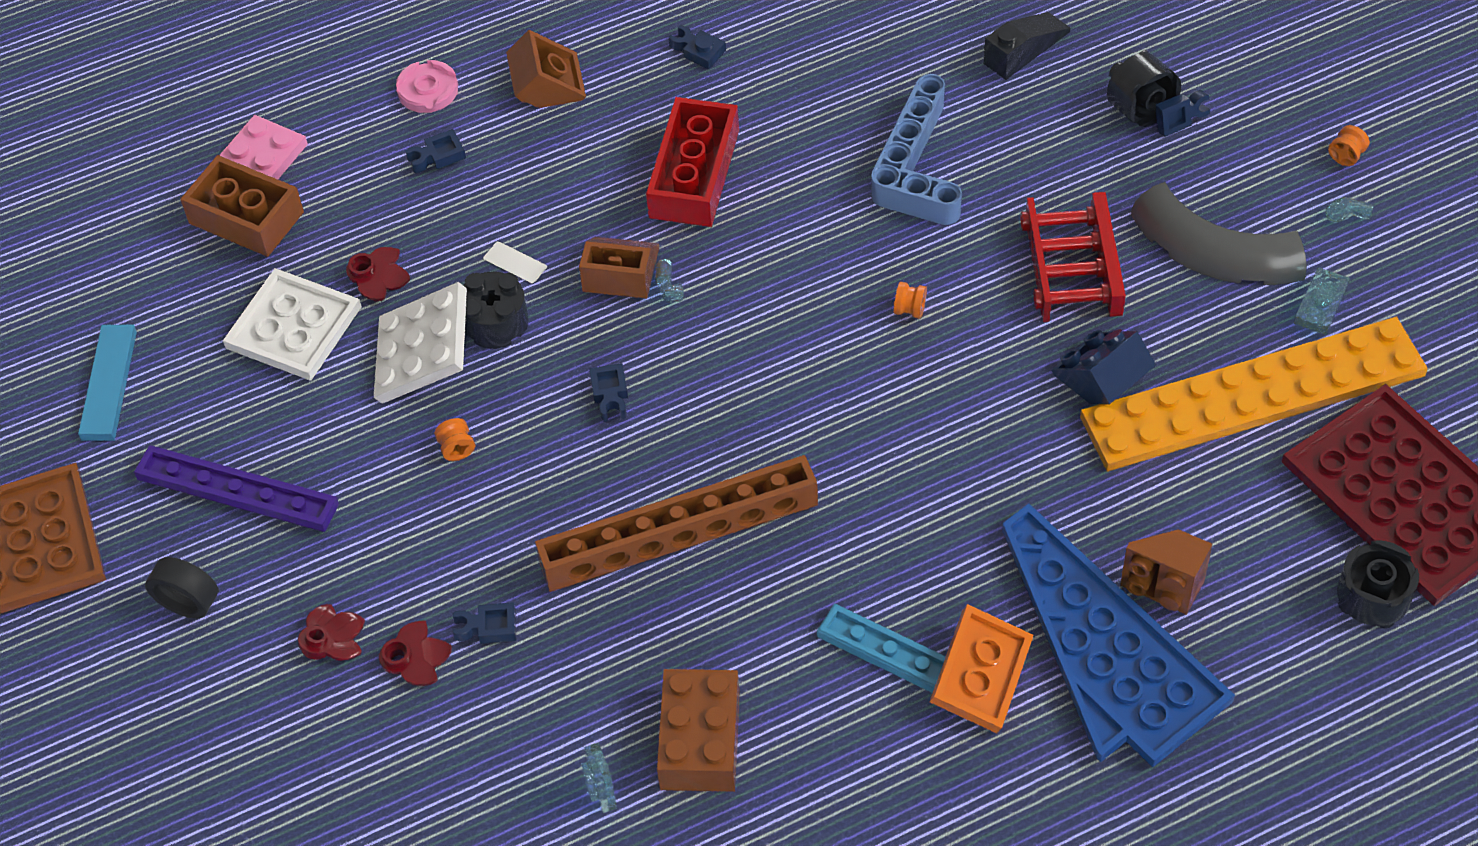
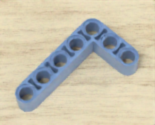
[871,74,962,225]

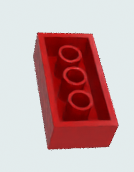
[646,97,739,227]

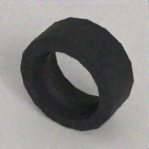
[145,557,219,619]

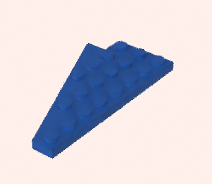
[1002,504,1235,767]

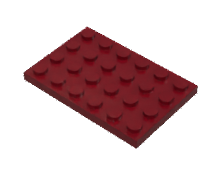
[1282,384,1478,606]

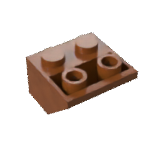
[579,236,659,299]
[1120,529,1213,615]

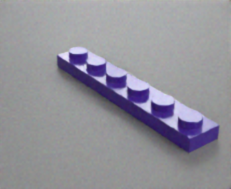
[134,445,339,532]

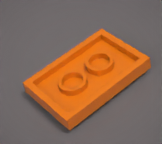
[930,604,1034,733]

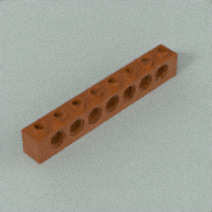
[535,455,818,592]

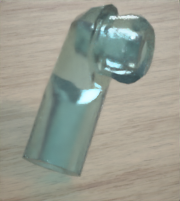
[1325,197,1374,223]
[655,259,684,303]

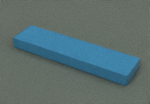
[78,325,137,441]
[817,603,946,693]

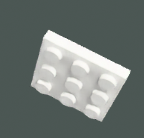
[223,268,361,381]
[374,282,467,404]

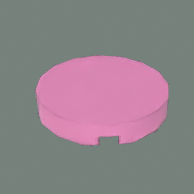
[396,60,458,113]

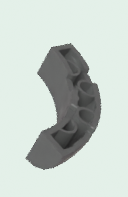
[1131,182,1307,285]

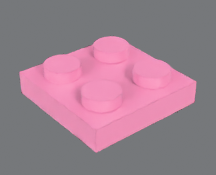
[220,115,308,179]

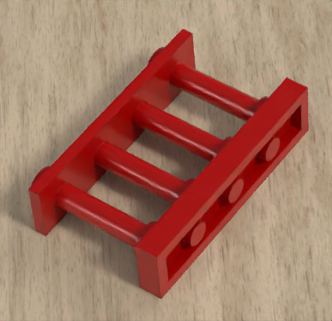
[1020,192,1126,322]

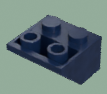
[1051,329,1156,404]

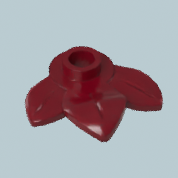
[346,247,410,301]
[298,604,365,661]
[379,620,452,686]

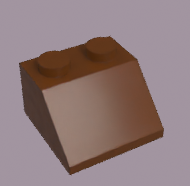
[506,30,586,108]

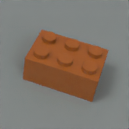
[180,155,304,257]
[657,669,740,792]

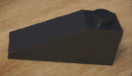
[983,12,1071,80]

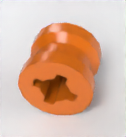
[1328,125,1370,166]
[893,282,927,319]
[434,418,476,461]

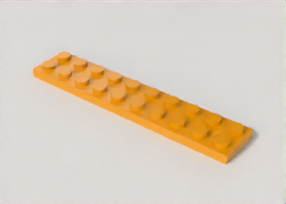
[1080,316,1428,472]

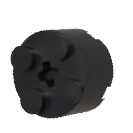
[1107,50,1182,127]
[463,271,529,349]
[1337,540,1419,629]

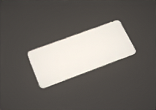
[483,242,547,283]

